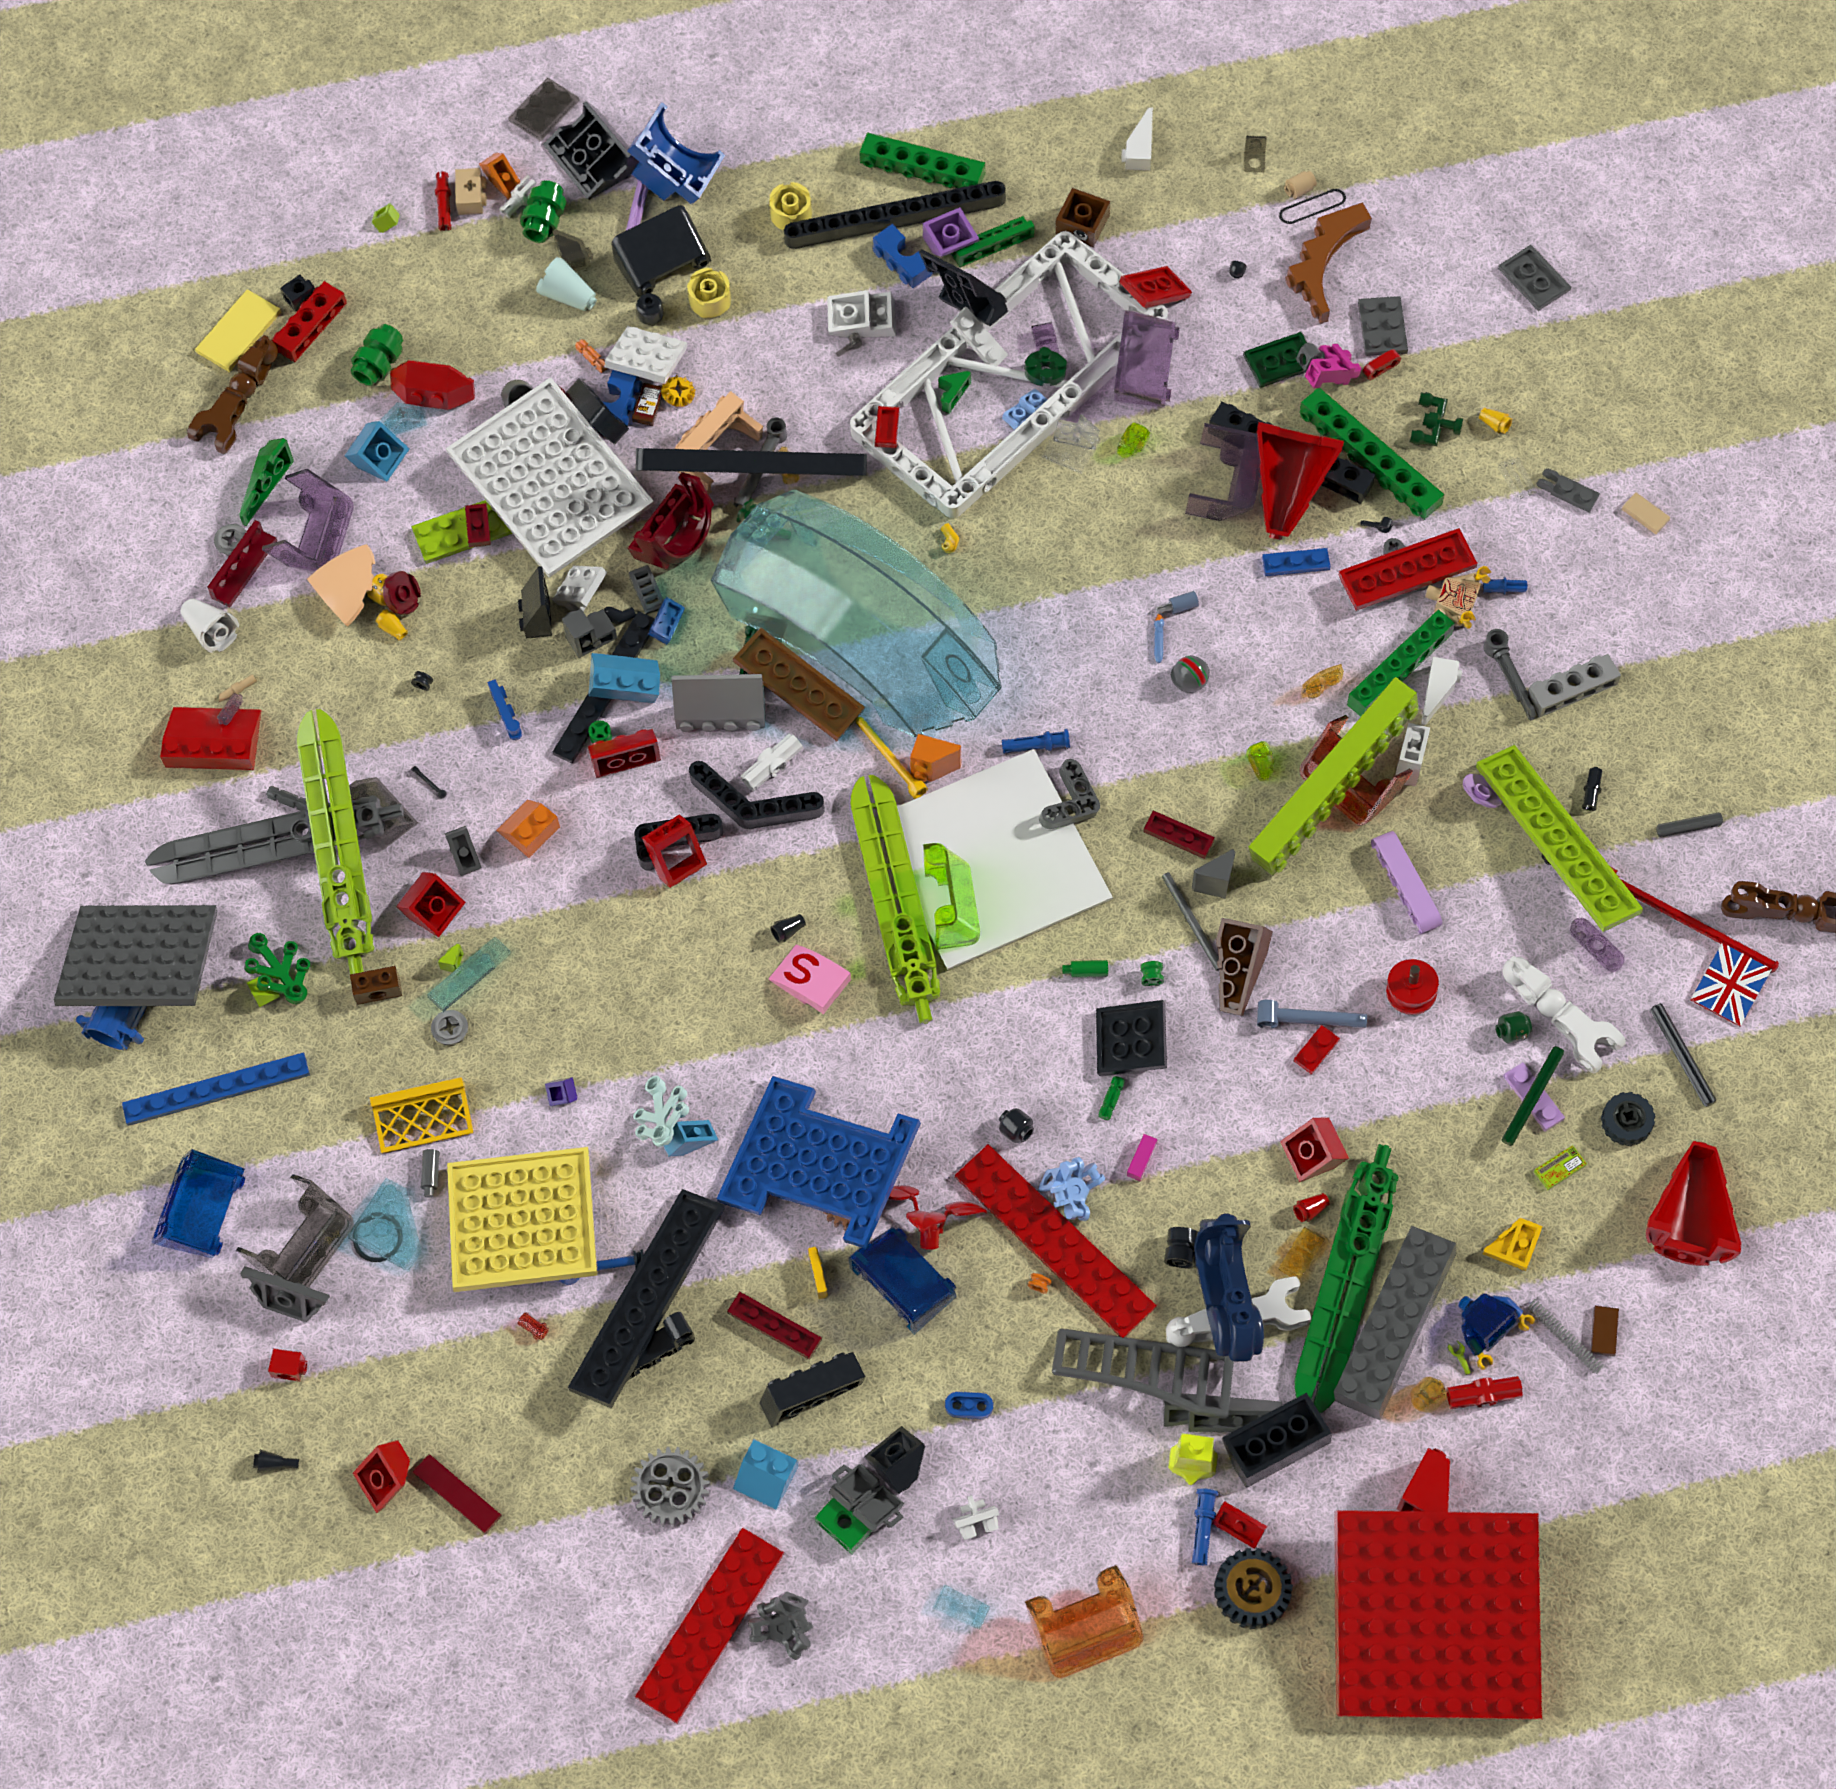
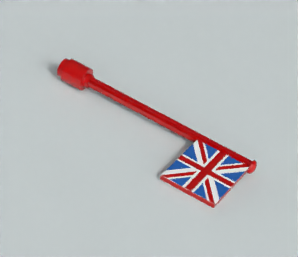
[1610,866,1779,1027]

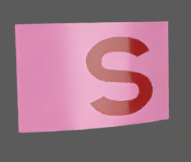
[769,945,851,1014]

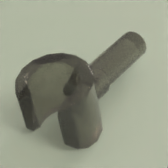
[835,333,862,357]

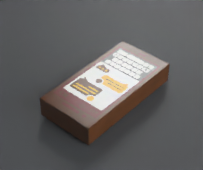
[632,383,663,426]

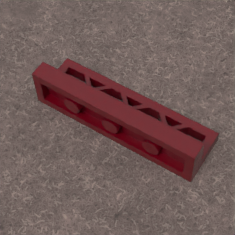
[207,520,278,608]

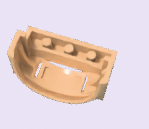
[675,391,763,495]

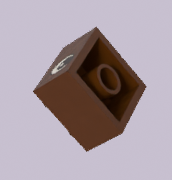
[1055,188,1111,248]

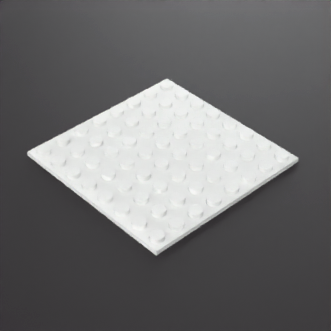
[874,749,1113,970]

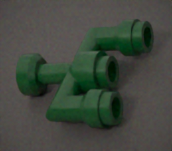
[1410,392,1464,447]

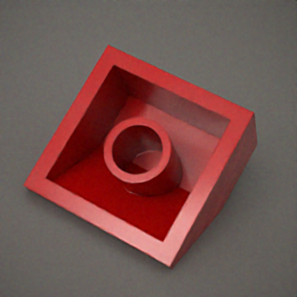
[396,872,466,937]
[1280,1117,1349,1182]

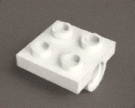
[553,566,607,612]

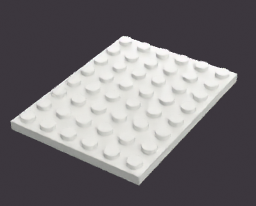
[446,377,654,578]

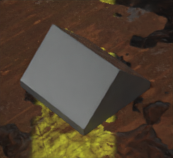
[1192,849,1236,899]

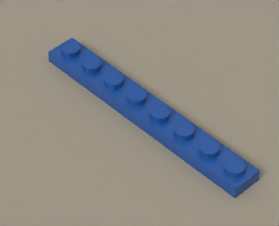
[122,1052,310,1126]

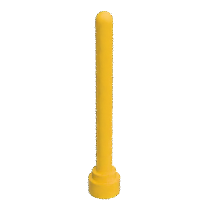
[856,717,928,799]

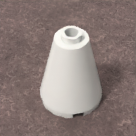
[181,598,239,653]

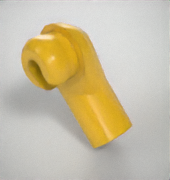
[940,523,959,554]

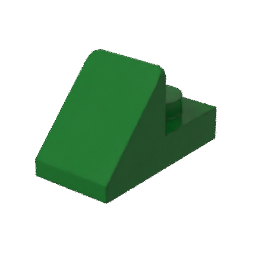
[938,371,971,414]

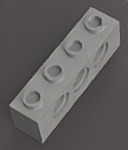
[1528,654,1621,718]

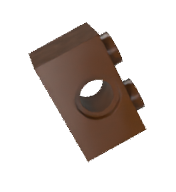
[350,966,403,1005]

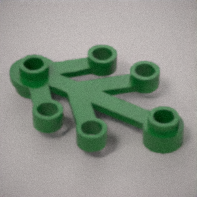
[244,933,310,1004]

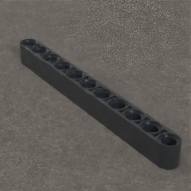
[784,181,1006,249]
[636,448,867,476]

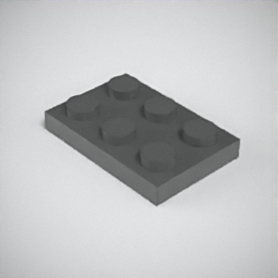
[1358,296,1408,356]

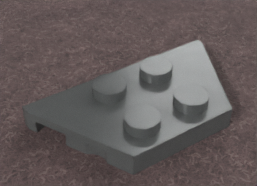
[240,1266,330,1323]

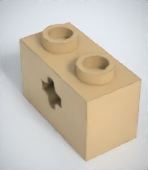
[455,168,487,215]

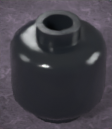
[636,293,664,325]
[999,1108,1034,1143]

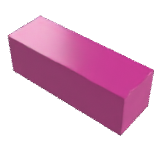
[1126,1134,1157,1181]

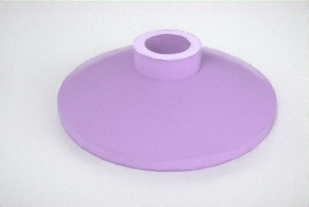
[1463,774,1503,808]

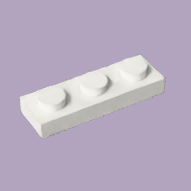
[950,307,1008,366]

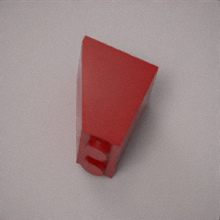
[1396,1448,1450,1512]

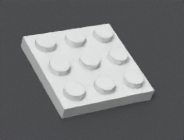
[605,326,687,384]

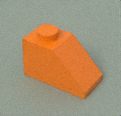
[479,153,524,200]

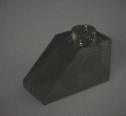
[553,230,593,272]

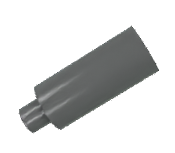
[420,1149,440,1198]

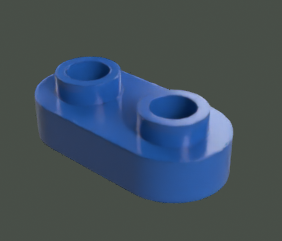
[945,1392,993,1419]

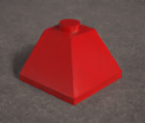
[353,1440,410,1513]

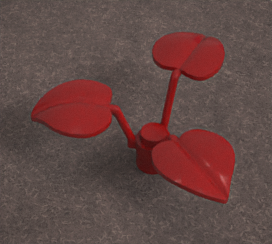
[888,1185,987,1250]

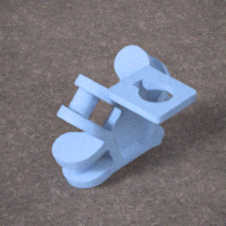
[1038,1157,1105,1221]

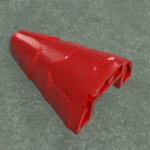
[1257,422,1344,540]
[1646,1141,1742,1266]

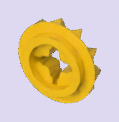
[661,375,696,407]

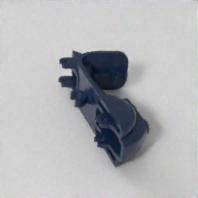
[1194,1213,1264,1362]

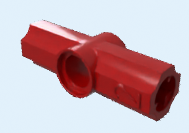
[1446,1376,1523,1409]

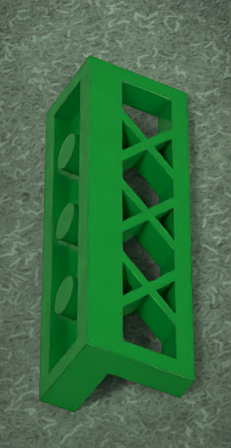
[951,216,1035,268]

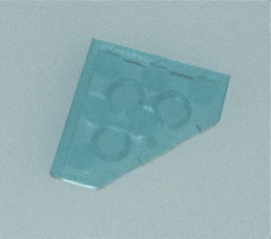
[348,1178,422,1272]

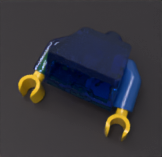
[1458,1293,1534,1370]

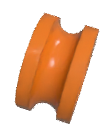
[1027,1273,1051,1294]

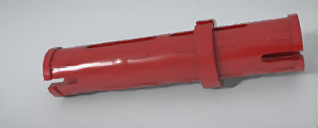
[435,171,452,231]

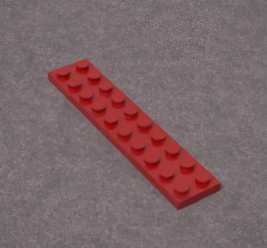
[955,1144,1157,1338]

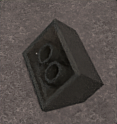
[349,777,418,850]

